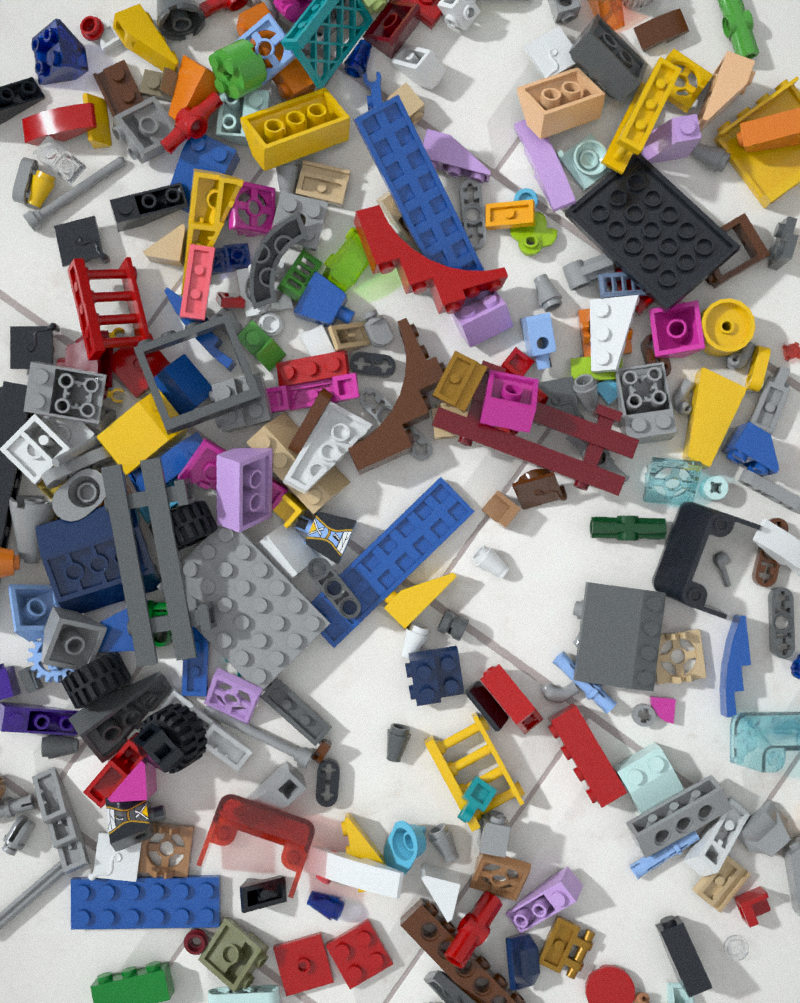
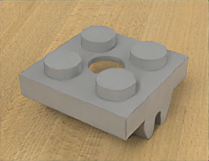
[272,191,329,252]

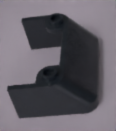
[652,501,761,619]

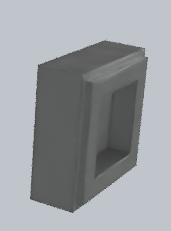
[18,666,44,693]

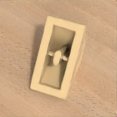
[143,224,187,267]
[328,321,371,353]

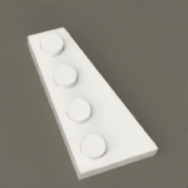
[283,401,373,494]

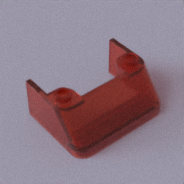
[196,794,315,898]

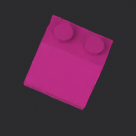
[480,370,539,433]

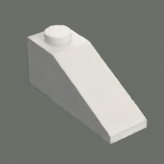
[683,798,750,877]

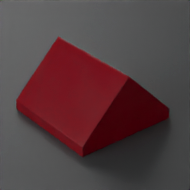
[362,0,421,59]

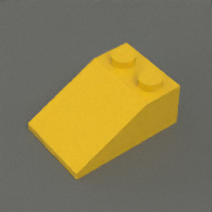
[96,388,188,476]

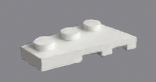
[590,295,640,373]

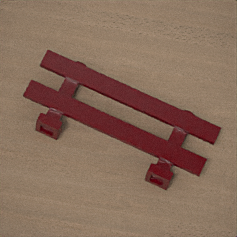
[432,360,639,496]

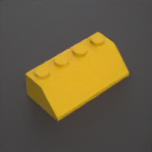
[240,87,350,171]

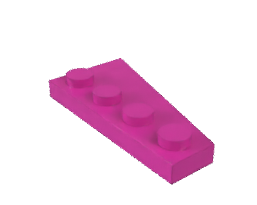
[178,438,288,510]

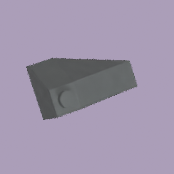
[69,671,173,763]

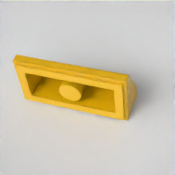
[82,93,112,149]

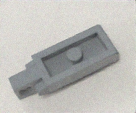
[749,366,791,435]

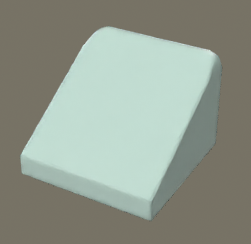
[667,983,694,1003]

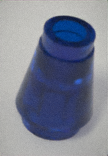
[344,40,372,78]
[307,891,345,921]

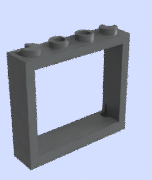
[133,314,261,435]

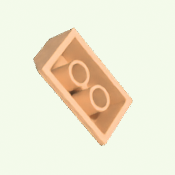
[517,67,605,139]

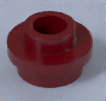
[184,929,209,955]

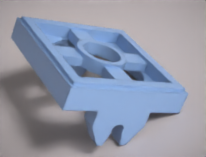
[236,13,296,86]

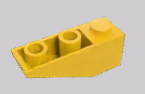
[113,4,179,72]
[341,813,385,893]

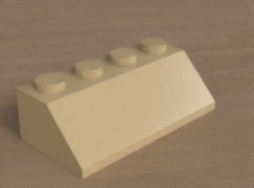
[246,412,351,515]

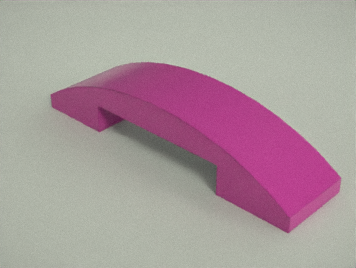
[266,373,360,413]

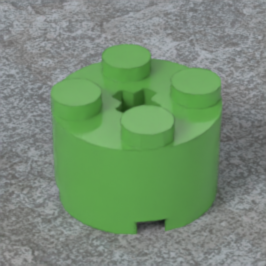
[208,39,267,99]

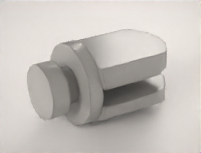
[363,309,393,348]
[2,815,36,856]

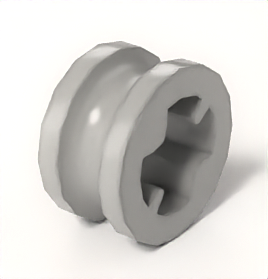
[631,703,656,727]

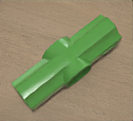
[718,0,759,59]

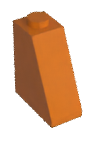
[168,55,218,125]
[737,107,800,153]

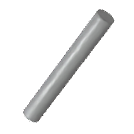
[52,434,101,467]

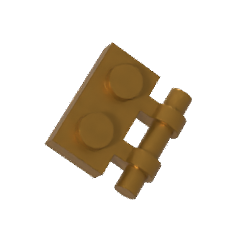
[539,915,595,979]

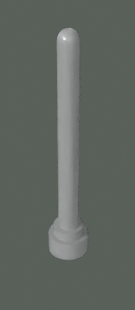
[23,157,125,232]
[204,706,314,769]

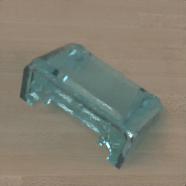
[730,711,800,772]

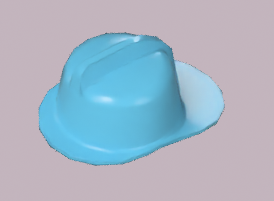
[384,820,427,875]

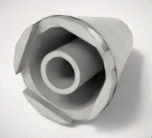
[9,495,57,564]

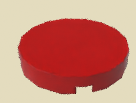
[585,964,635,1003]

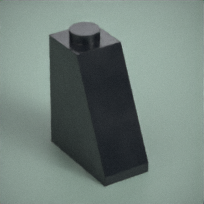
[655,916,713,998]

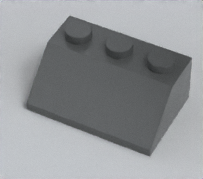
[569,14,648,103]

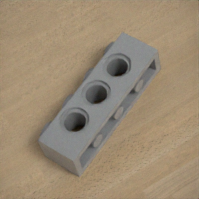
[626,775,732,858]

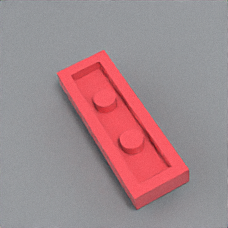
[180,244,216,322]

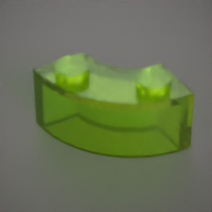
[322,226,369,293]

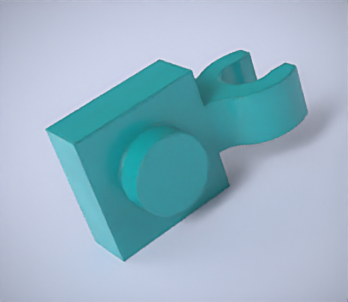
[457,776,497,823]

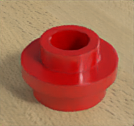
[80,16,104,41]

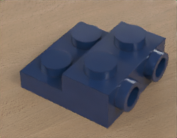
[405,646,465,706]

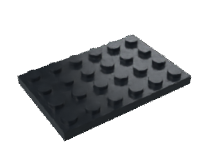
[565,154,740,313]

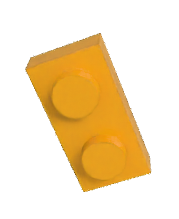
[485,199,535,230]

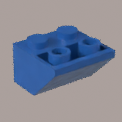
[721,422,779,477]

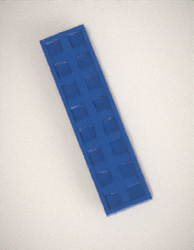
[353,95,484,271]
[311,477,475,648]

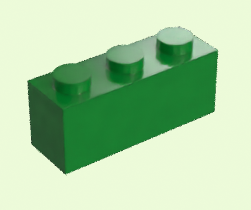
[90,961,174,1003]

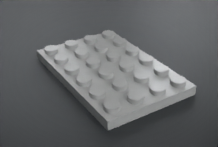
[157,525,331,691]

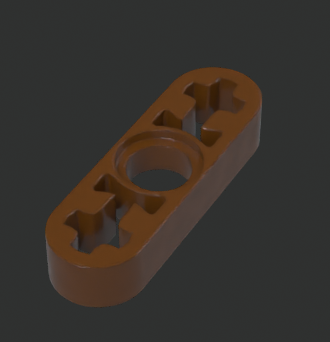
[288,388,334,455]
[752,518,789,587]

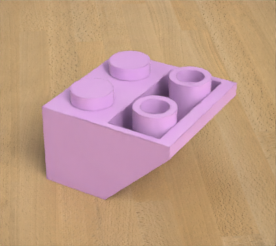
[451,290,513,348]

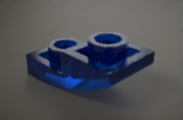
[212,243,251,275]

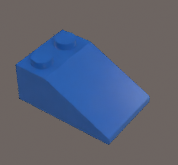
[170,134,240,213]

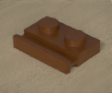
[93,60,144,118]

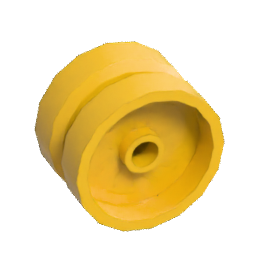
[700,298,755,358]

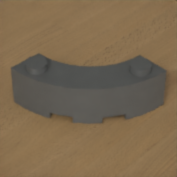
[249,212,308,309]

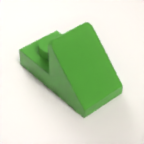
[237,320,286,372]

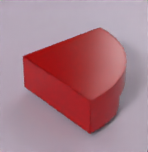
[216,292,246,308]

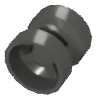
[437,609,469,641]

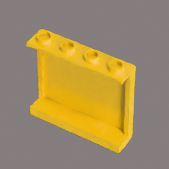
[713,77,800,209]

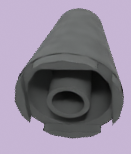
[156,0,206,41]

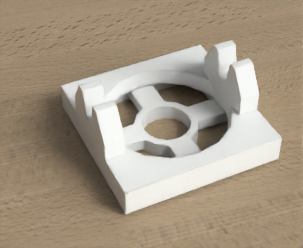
[236,260,294,319]

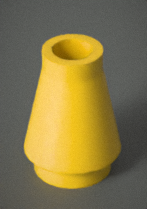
[27,170,56,208]

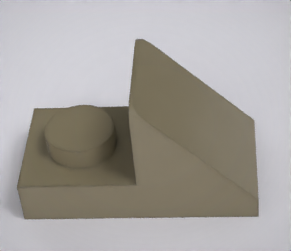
[140,67,178,102]

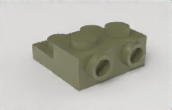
[198,917,270,992]

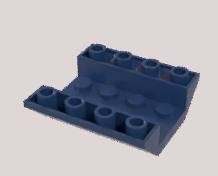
[35,505,162,614]

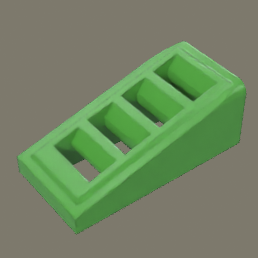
[277,249,323,302]

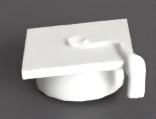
[524,26,576,78]
[88,832,142,882]

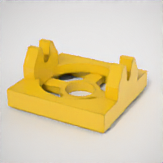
[665,49,713,113]

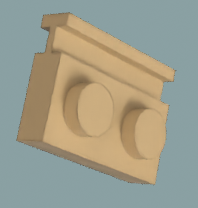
[295,160,351,207]
[692,855,751,913]

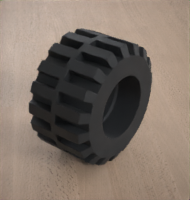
[149,501,218,551]
[61,652,132,709]
[139,703,207,774]

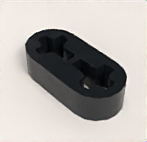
[350,352,396,378]
[316,758,340,807]

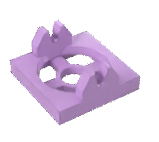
[204,668,264,724]

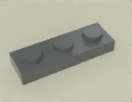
[261,678,332,746]

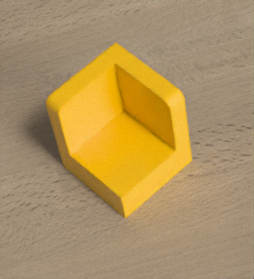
[273,492,308,528]

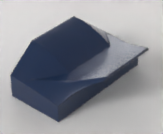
[505,933,540,991]

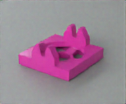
[229,181,275,237]

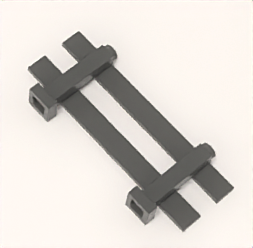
[101,457,217,667]

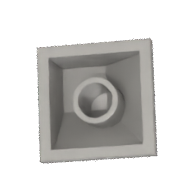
[41,606,107,670]

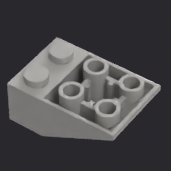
[24,361,107,424]
[615,362,677,444]

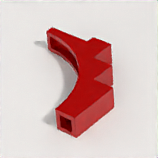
[354,205,508,314]

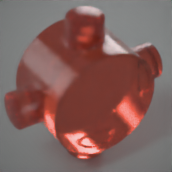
[782,342,800,361]

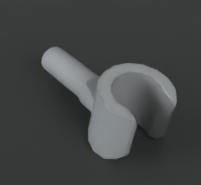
[713,551,731,587]

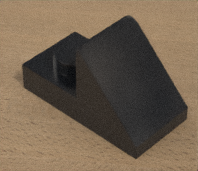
[240,875,287,913]

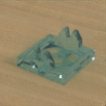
[643,457,702,506]

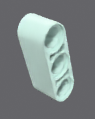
[208,985,280,1003]

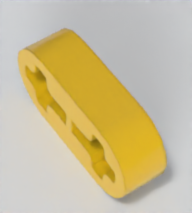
[745,345,771,392]

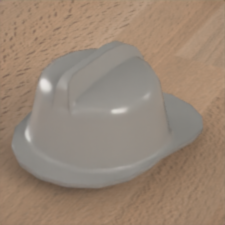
[52,469,106,522]

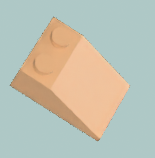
[698,51,756,133]

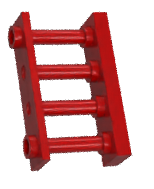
[67,257,153,361]

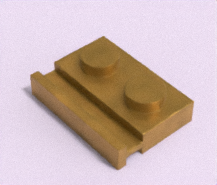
[432,351,487,413]

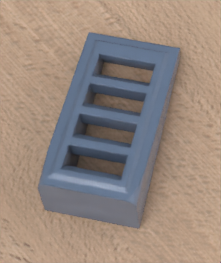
[598,272,648,299]

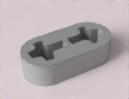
[12,157,39,205]

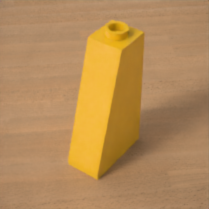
[682,367,747,471]

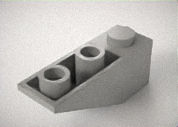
[233,761,307,828]

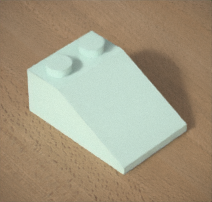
[613,742,684,814]

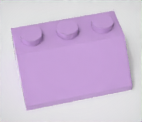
[216,448,273,533]

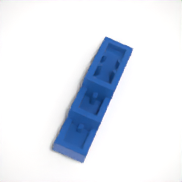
[164,287,237,372]
[719,615,751,718]

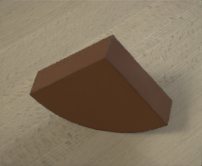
[312,739,332,764]

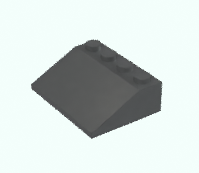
[573,582,666,692]

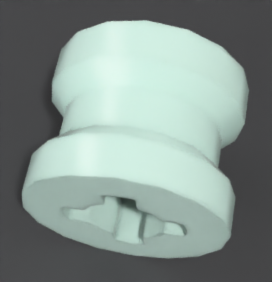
[699,476,728,501]

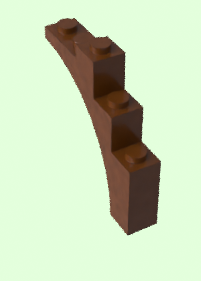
[348,318,446,475]

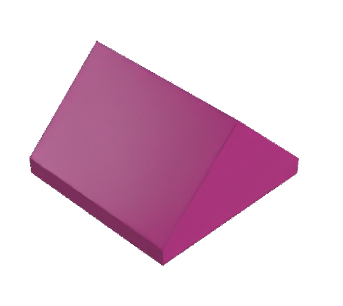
[649,300,705,358]
[108,759,157,802]

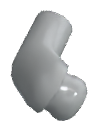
[726,342,756,369]

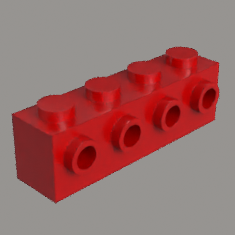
[547,703,627,808]

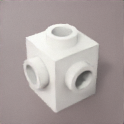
[437,0,481,30]

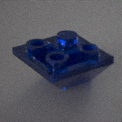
[31,18,89,85]

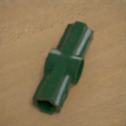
[590,516,667,541]

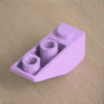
[423,129,491,183]
[505,866,583,933]

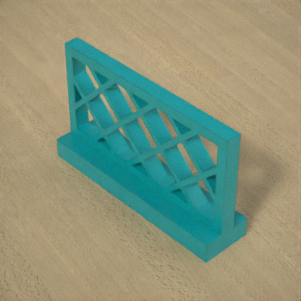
[280,0,373,88]

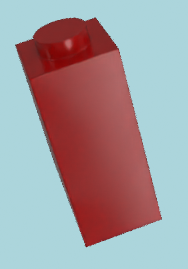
[480,664,544,734]

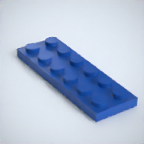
[71,875,221,930]

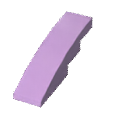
[514,120,576,212]

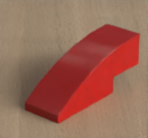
[22,103,97,147]
[83,732,144,808]

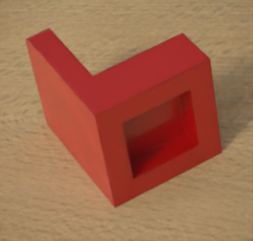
[733,886,771,928]

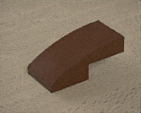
[633,9,690,52]

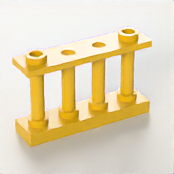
[601,57,682,175]
[424,712,525,832]

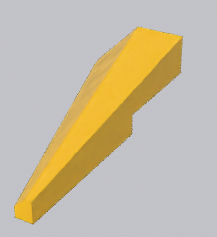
[181,168,244,295]

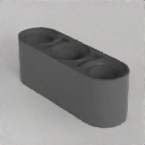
[307,557,362,619]

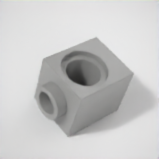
[548,0,581,23]

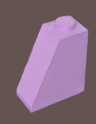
[640,114,701,164]

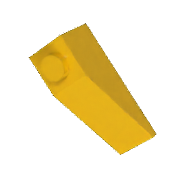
[384,572,457,629]

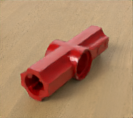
[444,891,503,968]

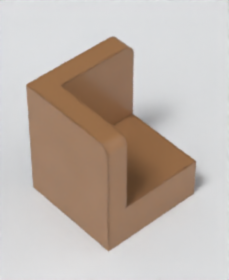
[482,491,521,528]

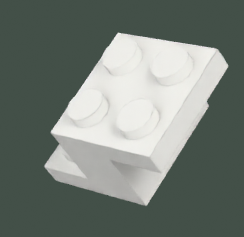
[0,414,97,485]

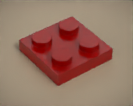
[326,918,393,989]

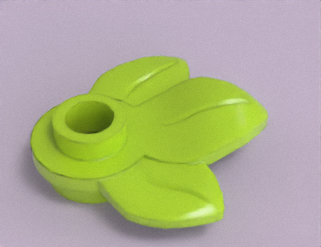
[510,212,558,256]

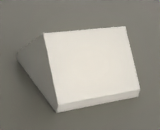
[256,524,318,581]
[420,863,461,922]

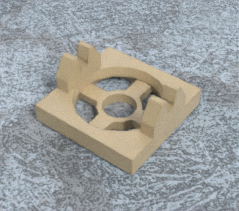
[655,629,707,684]

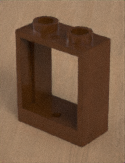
[705,213,770,289]

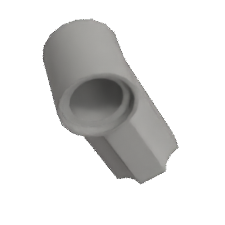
[562,254,614,291]

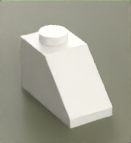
[390,44,446,89]

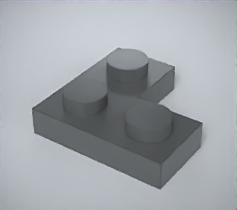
[767,216,799,271]

